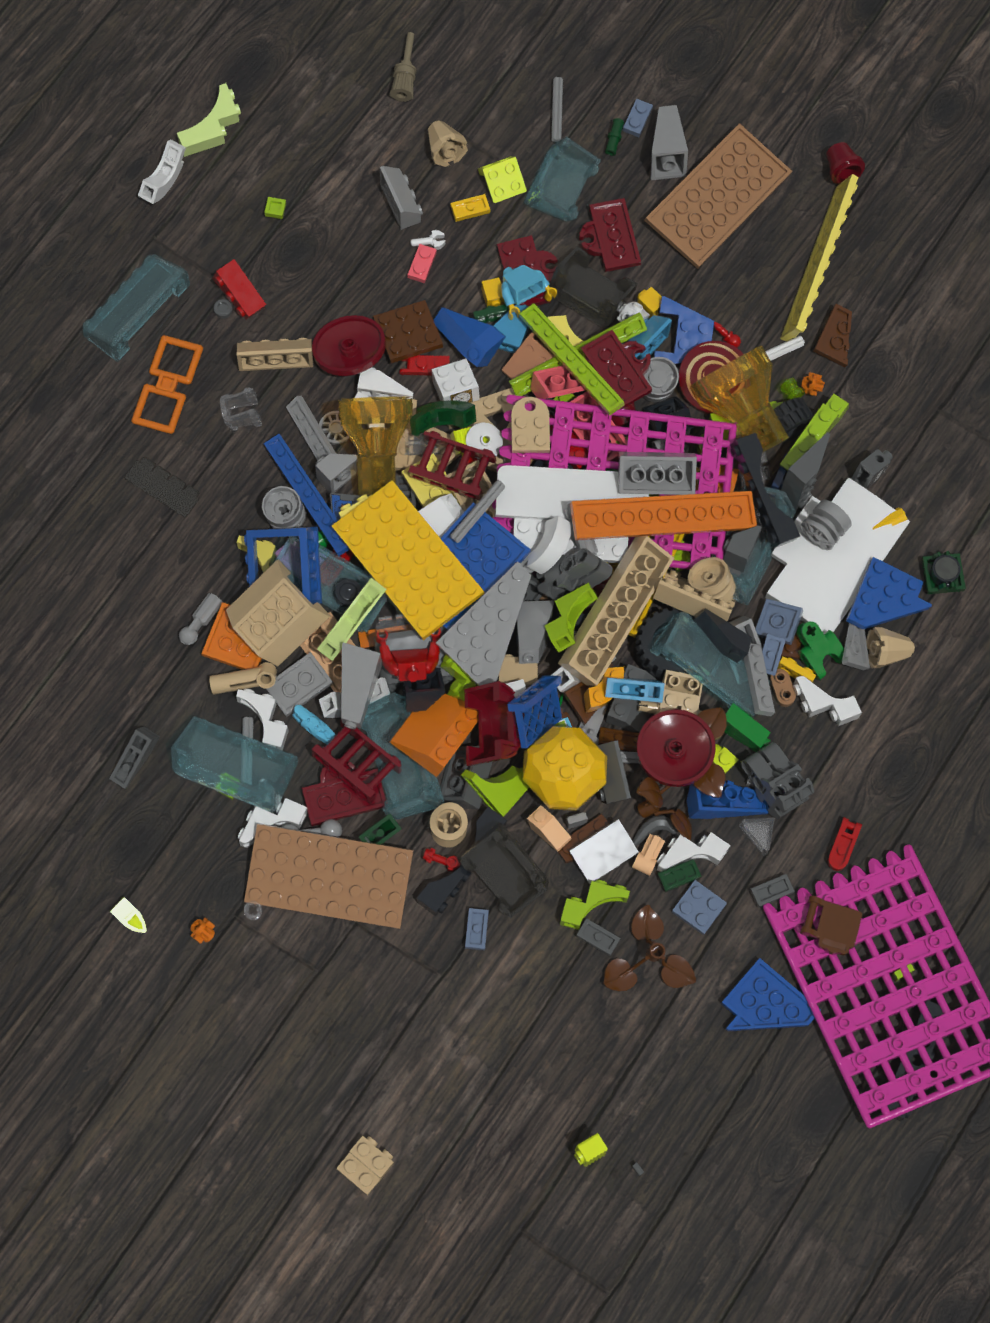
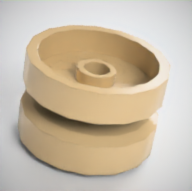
[688,557,736,602]

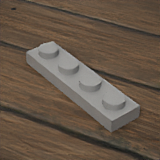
[286,396,336,460]
[744,643,775,716]

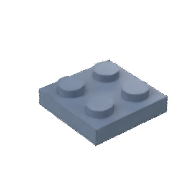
[755,599,803,645]
[672,880,727,935]

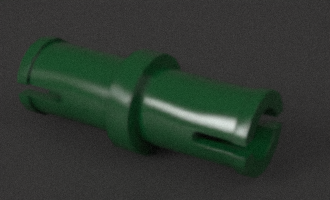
[605,118,624,156]

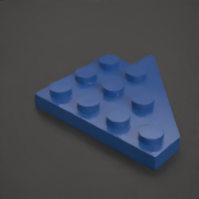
[846,557,932,629]
[721,958,821,1031]

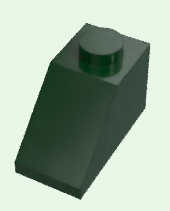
[359,813,402,844]

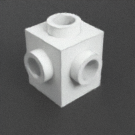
[617,302,650,322]

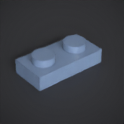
[623,99,653,137]
[762,633,786,676]
[465,908,489,950]

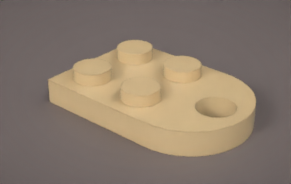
[511,397,550,453]

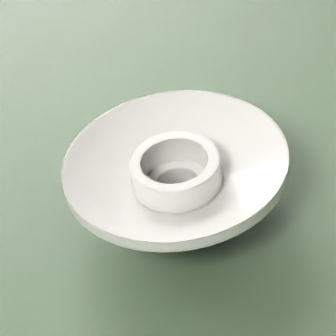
[466,423,503,460]

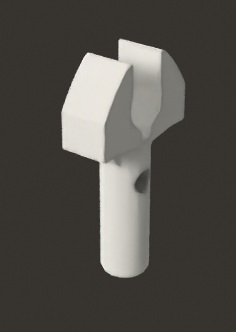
[410,230,445,250]

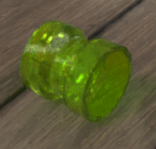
[779,377,805,400]

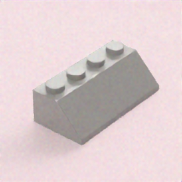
[618,452,697,495]

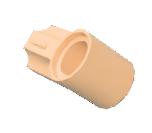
[632,834,665,876]

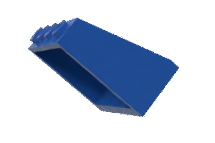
[244,527,322,605]

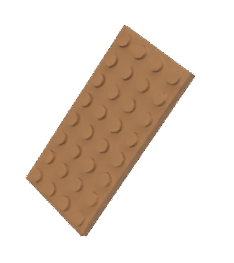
[644,123,792,269]
[244,824,414,929]

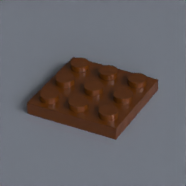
[373,300,443,363]

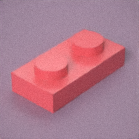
[408,244,437,283]

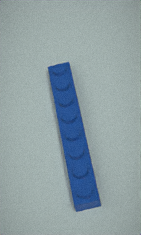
[264,434,350,556]

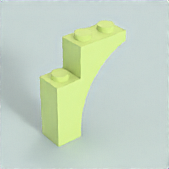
[177,83,241,157]
[317,578,387,661]

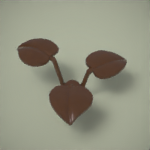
[673,707,727,798]
[636,777,692,841]
[603,905,696,991]

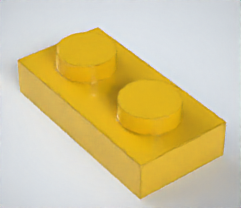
[450,194,490,222]
[777,657,816,683]

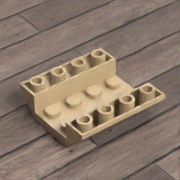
[226,559,330,666]
[653,570,736,621]

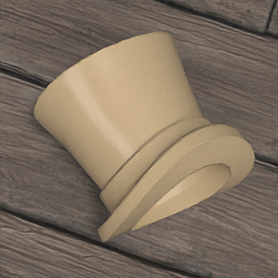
[430,802,468,848]

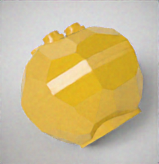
[523,726,607,811]

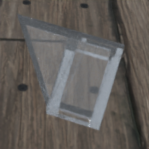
[404,427,442,455]
[739,818,774,856]

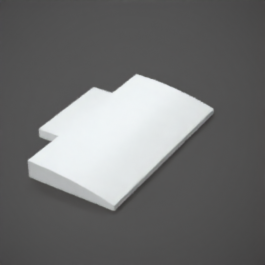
[765,478,910,633]

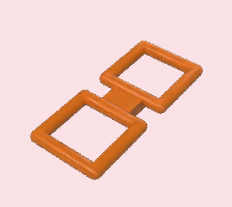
[131,335,203,434]

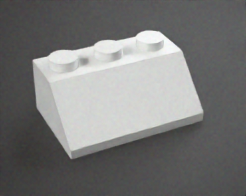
[418,493,464,538]

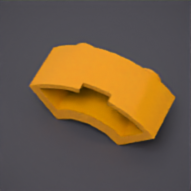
[584,667,624,712]

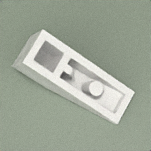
[357,367,413,401]

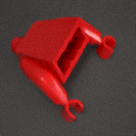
[376,628,442,682]

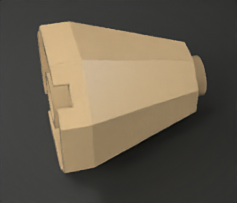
[428,121,468,167]
[866,627,915,668]

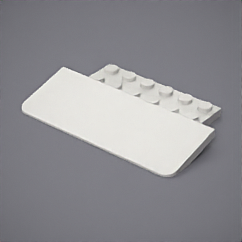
[495,465,649,563]

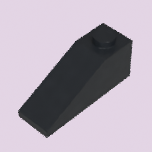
[694,608,752,663]

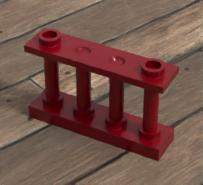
[408,431,497,501]
[312,719,402,804]

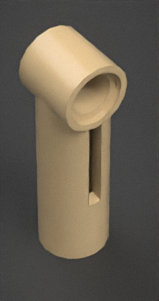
[210,662,277,695]

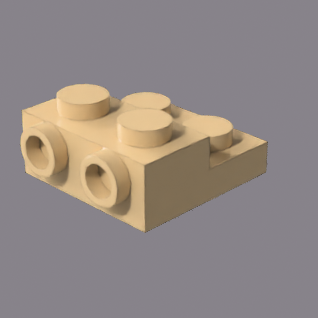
[336,1136,394,1196]

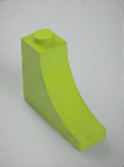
[461,766,529,817]

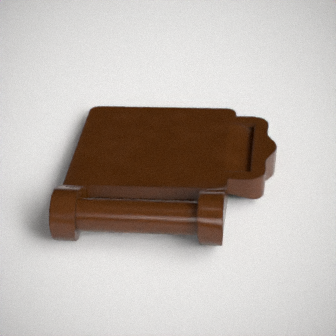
[800,896,862,956]

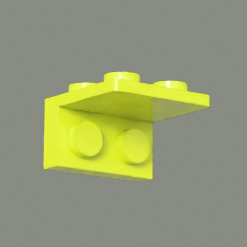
[478,156,527,203]

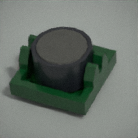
[921,551,966,594]

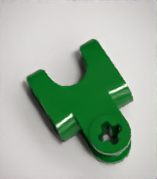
[796,621,844,681]

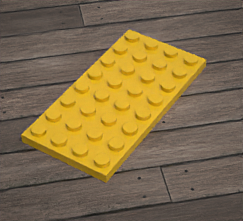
[332,480,485,640]

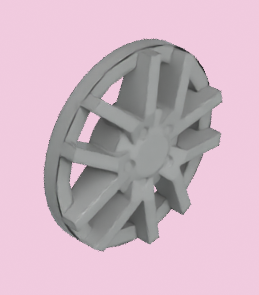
[319,411,354,445]

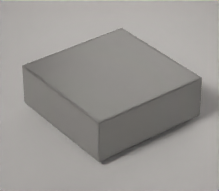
[566,812,588,829]

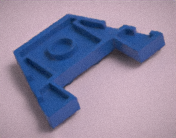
[653,296,714,364]

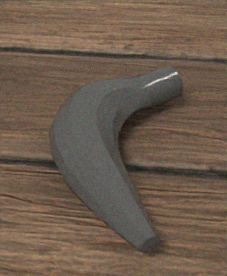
[632,815,680,846]

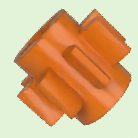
[801,372,825,396]
[190,918,215,944]

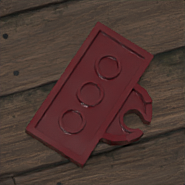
[579,198,641,272]
[497,235,560,306]
[580,330,652,410]
[302,761,387,826]

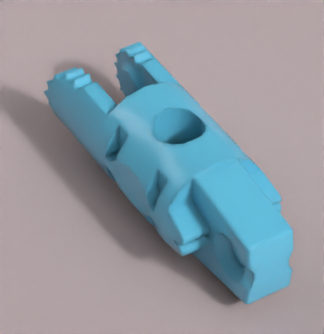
[293,704,336,744]

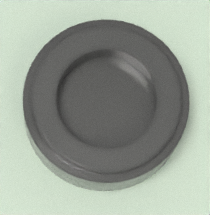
[214,299,232,319]

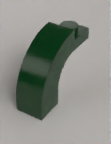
[410,400,477,436]

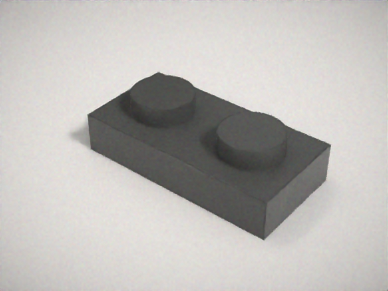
[750,874,795,908]
[576,918,621,956]

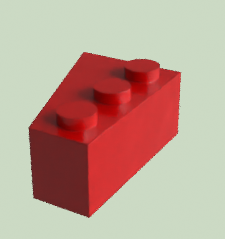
[212,259,266,320]

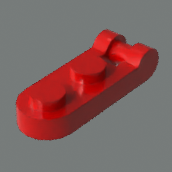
[828,817,862,871]

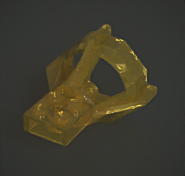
[690,346,789,452]
[339,396,413,495]

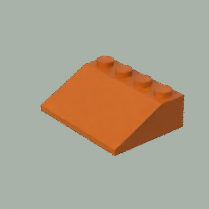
[390,694,479,777]

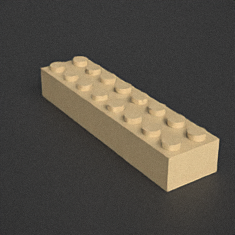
[558,536,674,686]

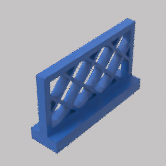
[507,676,562,748]

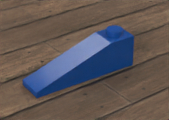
[434,307,506,367]
[687,780,769,819]

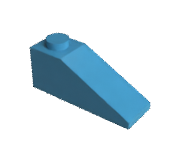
[605,677,665,703]

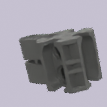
[536,548,613,602]
[741,742,814,819]

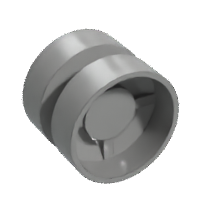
[643,357,679,402]

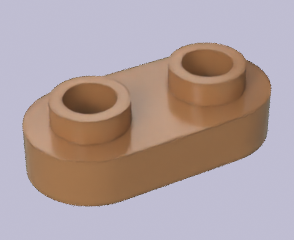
[770,669,796,707]

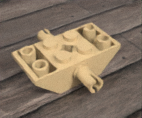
[638,670,704,751]

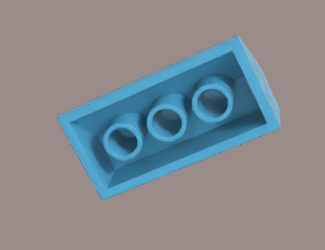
[623,315,672,360]

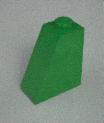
[724,703,771,752]

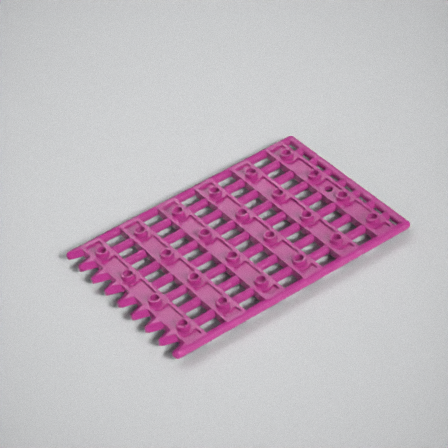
[492,395,737,570]
[763,844,990,1128]

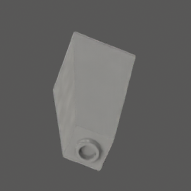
[650,105,688,180]
[515,600,554,664]
[341,642,382,729]

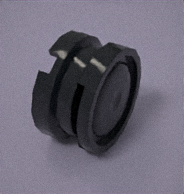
[333,579,362,608]

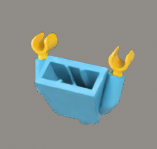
[501,265,557,320]

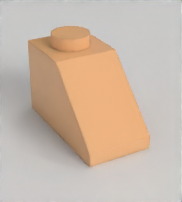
[527,805,572,852]

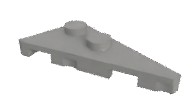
[842,623,870,670]

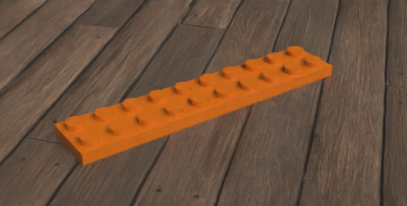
[570,491,757,540]

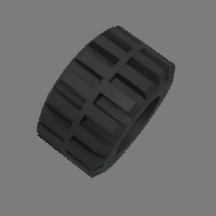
[763,397,814,443]

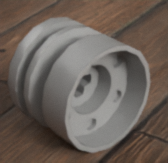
[262,486,306,529]
[800,500,852,550]

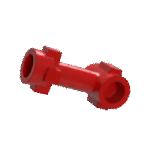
[423,848,460,872]

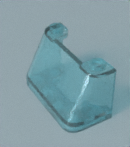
[524,136,601,222]

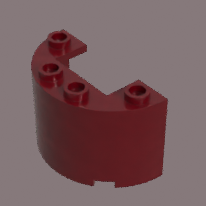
[464,681,525,766]

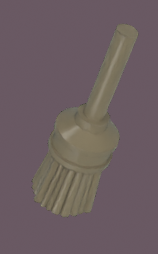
[390,32,416,102]

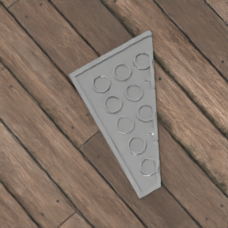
[435,561,531,686]

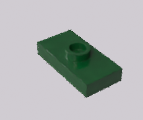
[473,304,510,323]
[657,859,702,892]

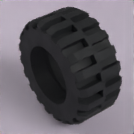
[634,607,709,682]

